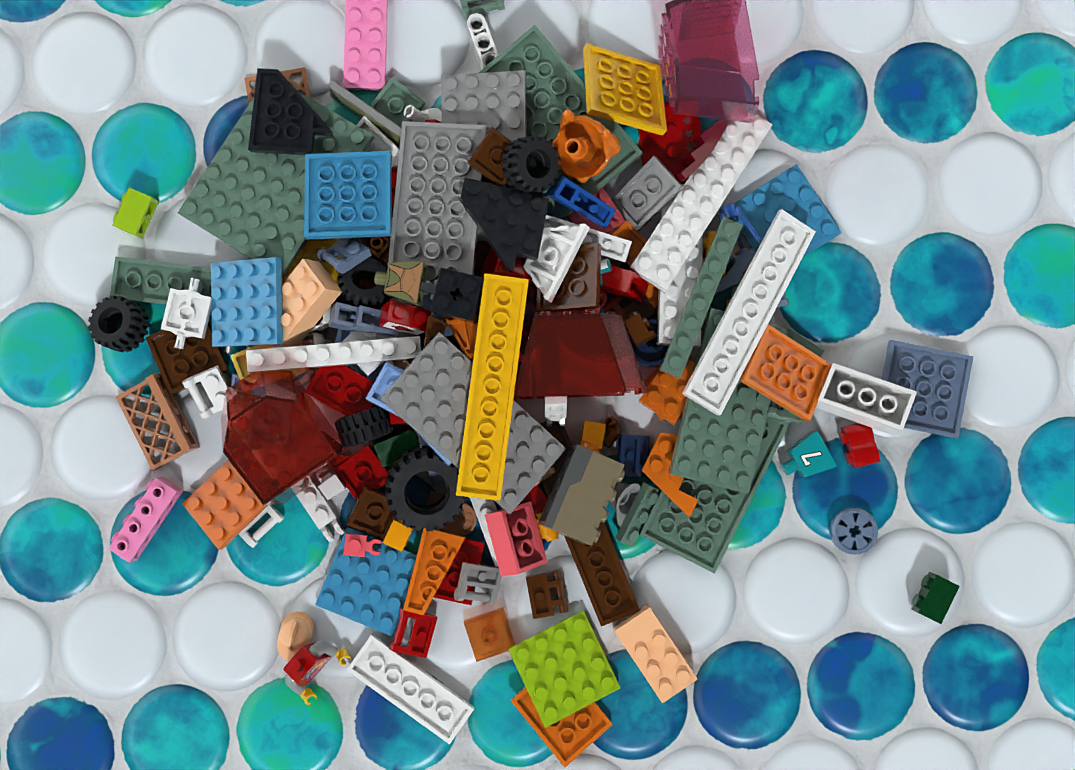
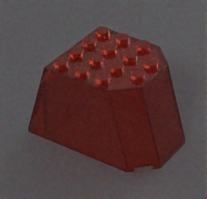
[514,310,646,400]
[221,370,353,506]

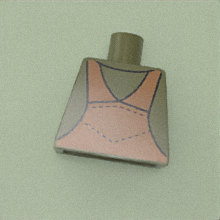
[374,261,429,306]

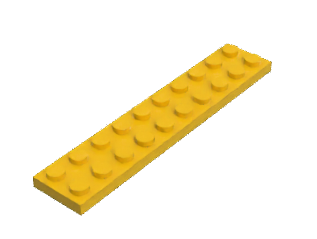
[456,273,529,501]

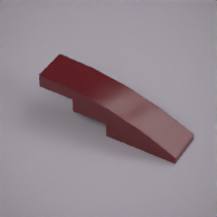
[675,114,730,182]

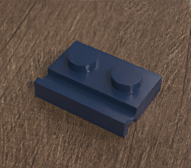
[617,434,650,478]

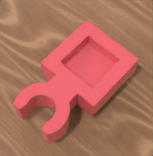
[343,533,382,557]

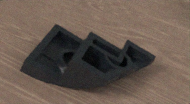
[520,287,537,355]

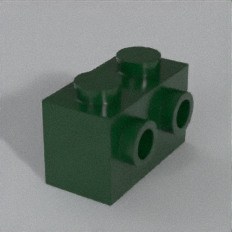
[372,424,422,467]
[911,572,960,624]

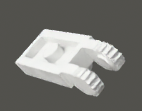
[545,396,567,427]
[296,483,345,542]

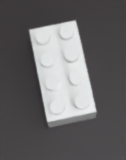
[817,363,917,437]

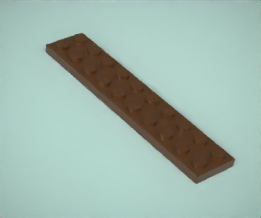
[540,421,640,627]

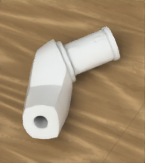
[404,105,442,123]

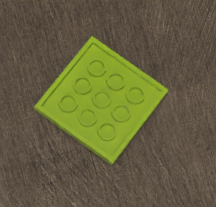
[507,610,620,728]

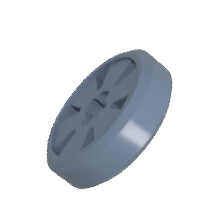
[830,508,878,555]

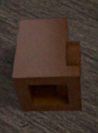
[624,311,655,347]

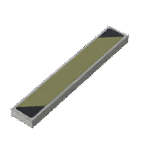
[327,81,401,145]

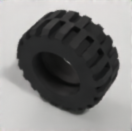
[385,446,467,532]

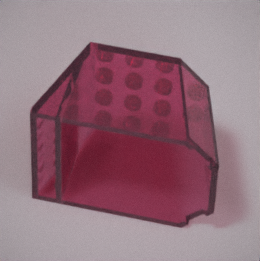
[658,0,759,123]

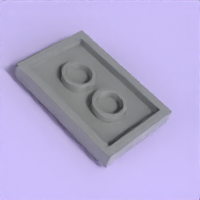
[612,156,684,231]

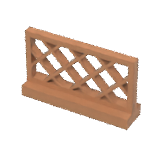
[116,374,200,471]

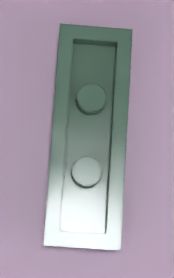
[615,482,661,547]

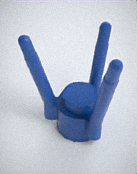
[718,204,761,249]

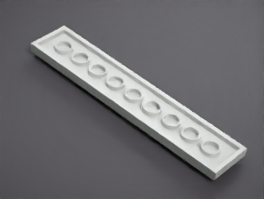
[629,103,773,292]
[682,209,816,415]

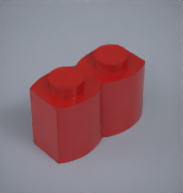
[839,423,880,468]

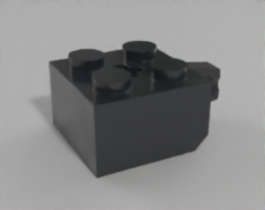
[420,268,484,324]

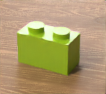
[112,188,159,239]

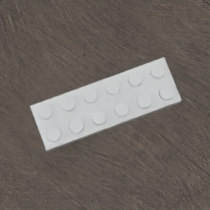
[347,634,475,744]

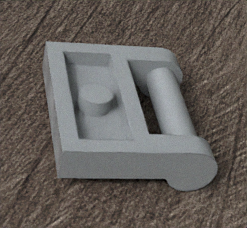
[454,562,501,605]

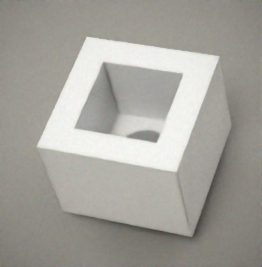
[318,473,347,500]

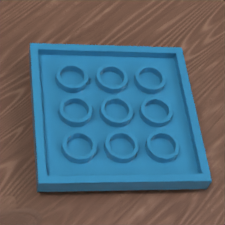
[304,151,392,239]
[734,164,841,258]
[211,257,283,347]
[315,526,417,637]

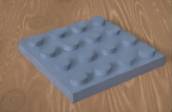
[881,340,973,438]

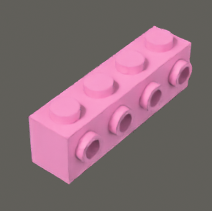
[108,477,184,563]

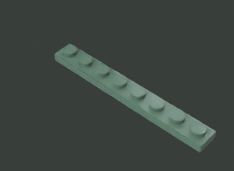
[659,217,743,379]

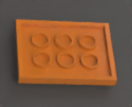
[740,324,832,421]
[510,687,613,767]

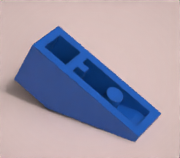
[545,176,616,229]

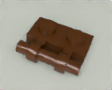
[602,295,656,335]
[526,570,569,619]

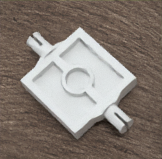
[161,278,213,349]

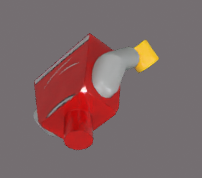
[283,641,351,705]

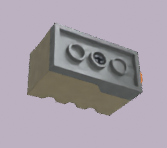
[538,440,625,546]

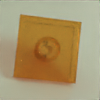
[463,607,515,662]

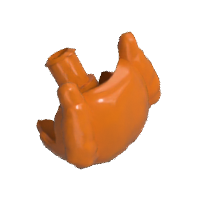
[552,109,621,183]

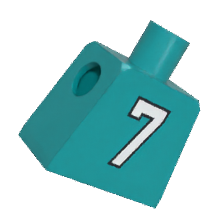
[781,431,837,477]

